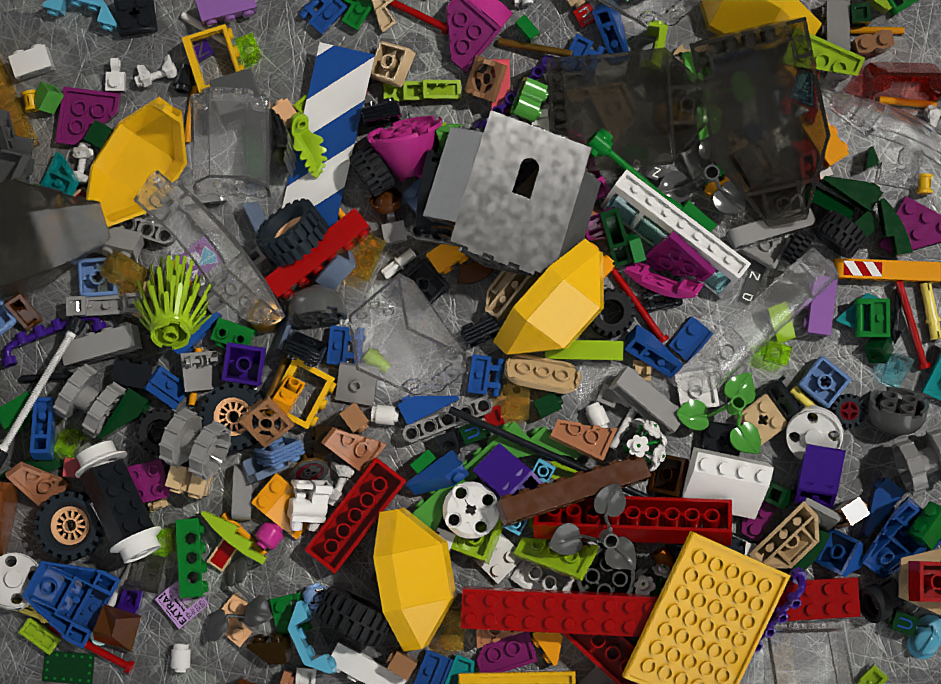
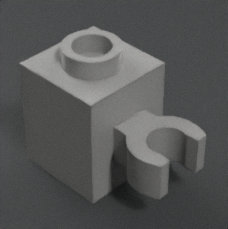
[381,212,411,246]

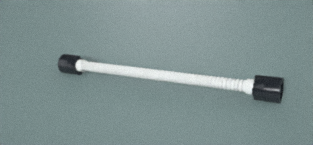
[0,315,87,468]

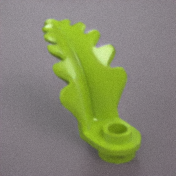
[290,112,327,178]

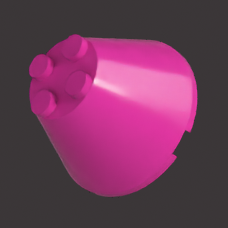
[367,116,443,181]

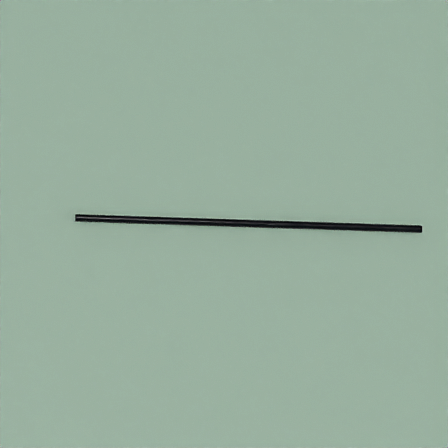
[448,406,759,546]

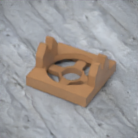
[464,54,507,103]
[239,396,295,448]

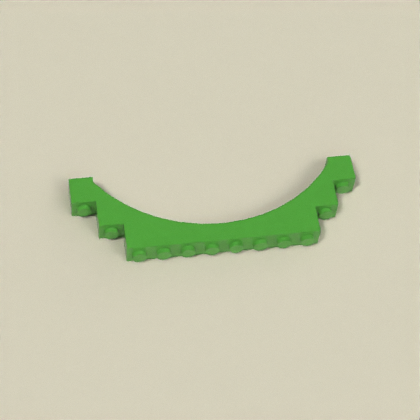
[412,421,582,532]

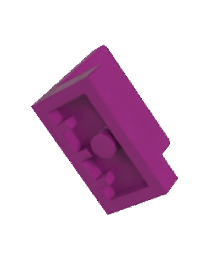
[127,459,171,503]

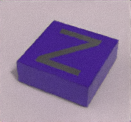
[193,38,214,63]

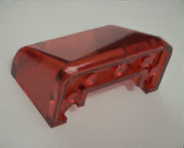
[863,62,941,102]

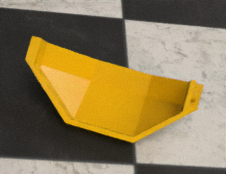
[698,0,822,54]
[84,97,187,228]
[493,238,604,355]
[373,507,457,651]

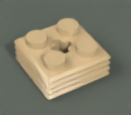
[370,41,415,87]
[735,394,789,446]

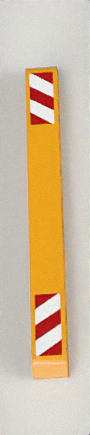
[833,258,941,283]

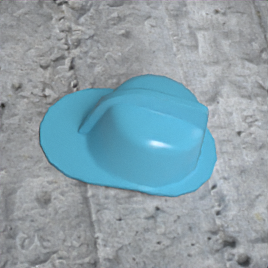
[907,615,941,659]

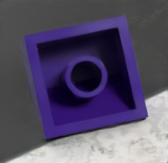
[222,342,266,386]

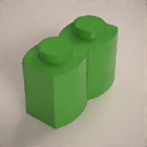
[510,77,549,122]

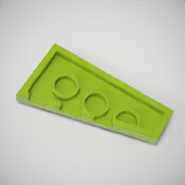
[779,27,865,76]
[513,537,599,582]

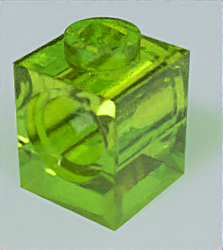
[235,32,263,65]
[761,341,792,366]
[55,427,85,458]
[153,528,174,556]

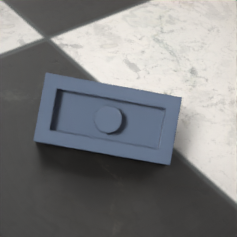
[315,250,356,289]
[241,456,290,484]

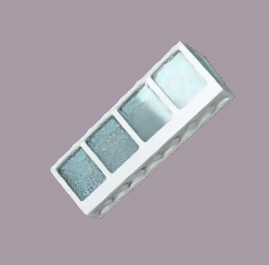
[600,169,751,299]

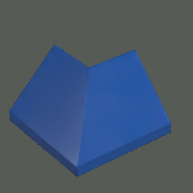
[814,528,863,577]

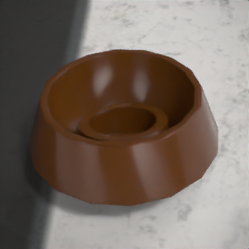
[369,189,402,214]

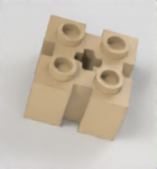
[165,465,214,499]

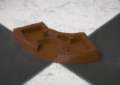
[457,261,495,284]

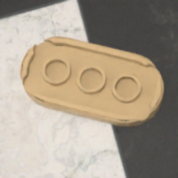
[504,354,581,394]

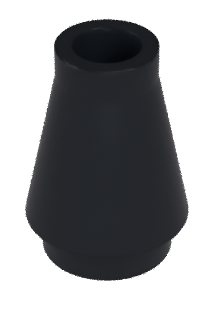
[173,64,192,94]

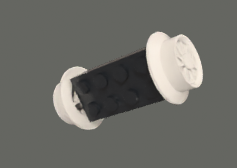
[75,440,162,564]

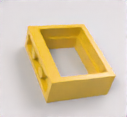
[182,24,245,94]
[275,359,337,430]

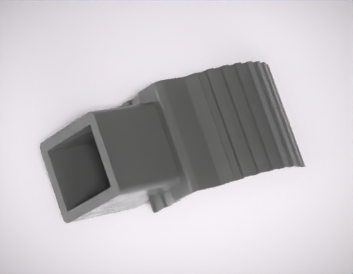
[209,68,297,178]

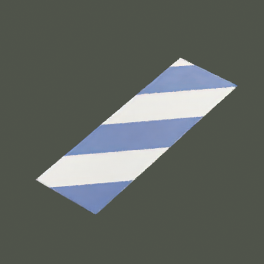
[282,42,375,228]

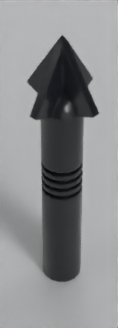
[890,288,902,345]
[21,370,74,383]

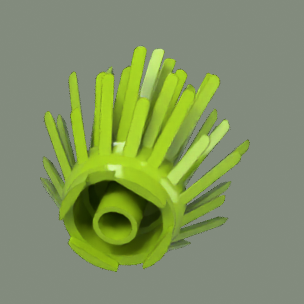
[133,255,211,350]

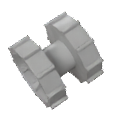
[53,363,126,438]
[159,408,232,481]
[891,426,941,496]

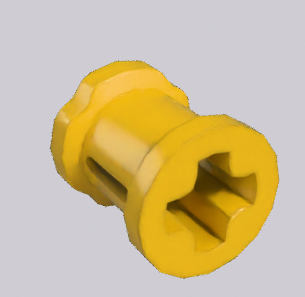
[20,90,40,113]
[916,173,933,195]

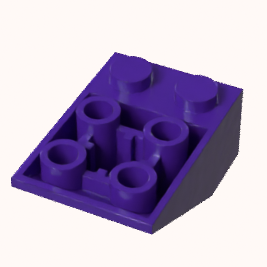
[472,443,543,500]
[794,444,846,508]

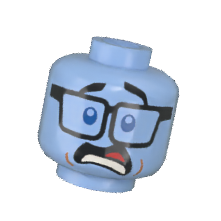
[302,582,327,613]

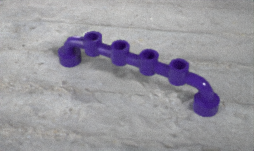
[475,55,557,130]
[1,316,107,368]
[755,567,807,652]

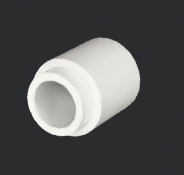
[585,402,610,428]
[371,405,400,426]
[171,644,191,672]

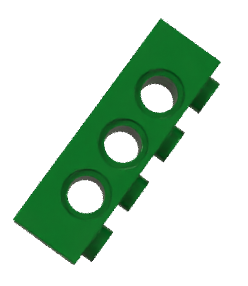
[175,518,208,599]

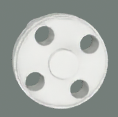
[786,405,844,460]
[443,482,499,539]
[0,553,39,611]

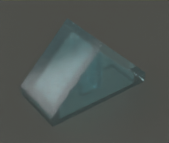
[880,353,914,389]

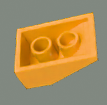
[251,473,308,540]

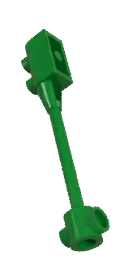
[585,128,717,233]

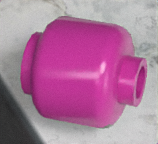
[255,521,283,551]

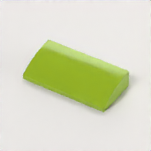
[450,478,503,565]

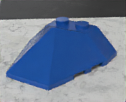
[861,496,941,579]
[22,560,121,649]

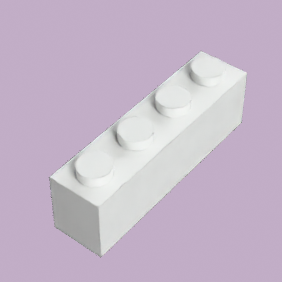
[331,641,406,684]

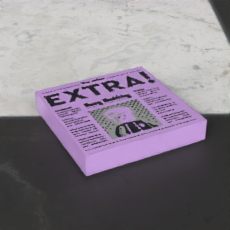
[155,579,210,629]

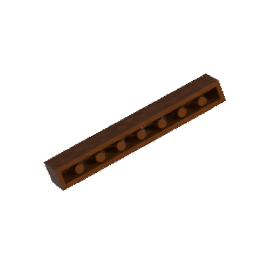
[496,454,651,527]

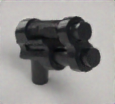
[642,276,683,312]

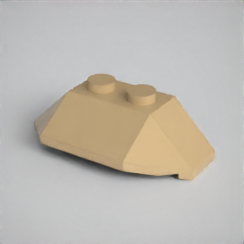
[485,271,542,320]
[749,501,819,568]

